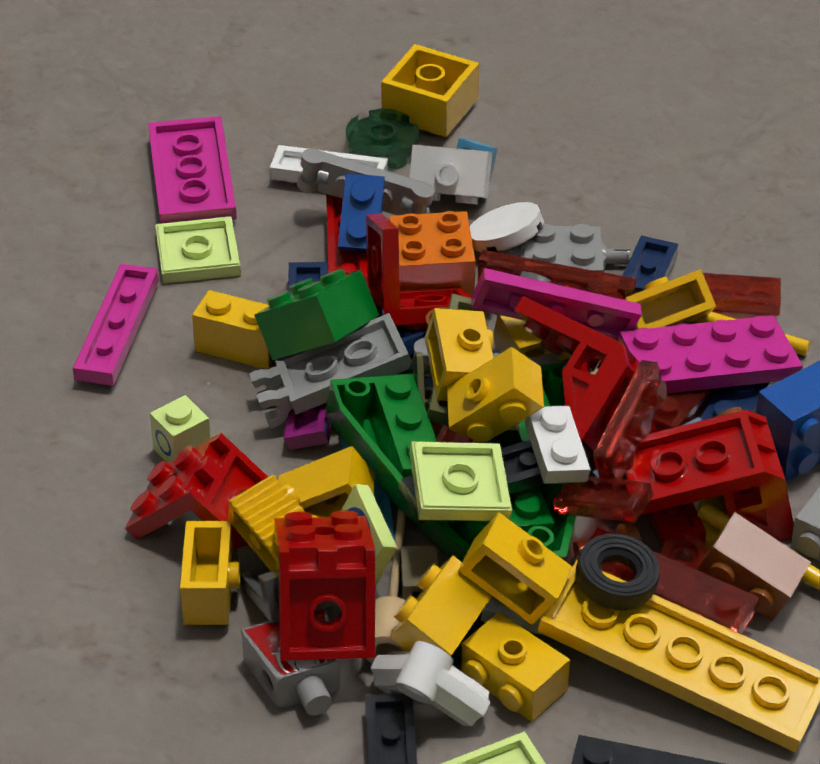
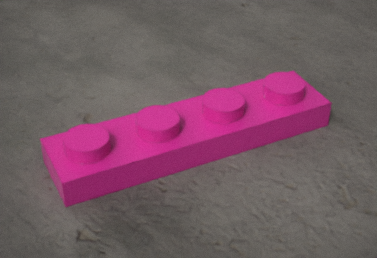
[73,264,159,386]
[471,268,642,341]

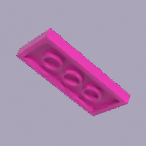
[148,116,237,224]
[618,315,803,395]

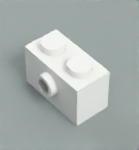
[410,145,492,205]

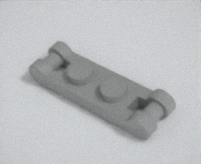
[297,149,435,215]

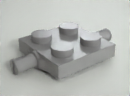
[497,224,630,283]

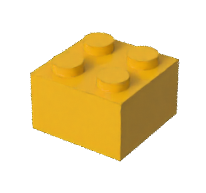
[381,44,479,137]

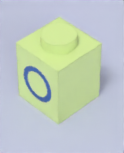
[150,395,211,463]

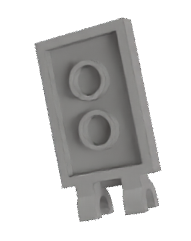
[249,313,411,429]

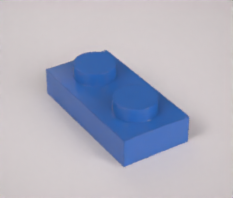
[338,174,385,254]

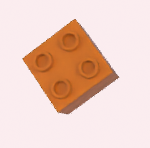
[389,211,475,296]

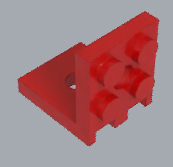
[366,214,472,330]
[124,433,268,550]
[274,510,375,661]

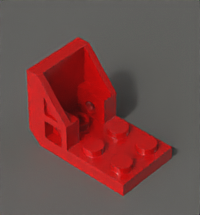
[515,296,658,465]
[618,410,794,541]

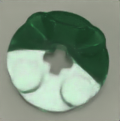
[345,109,419,169]

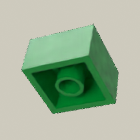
[254,268,379,360]

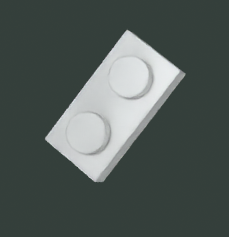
[524,406,591,484]

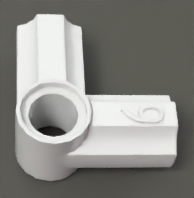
[370,641,490,726]

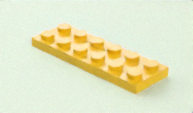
[537,559,820,753]

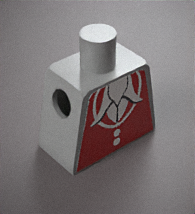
[241,608,340,715]

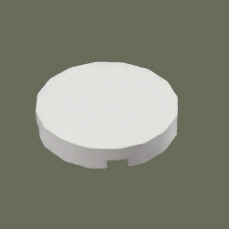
[470,202,544,253]

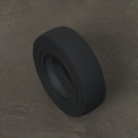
[576,534,660,610]

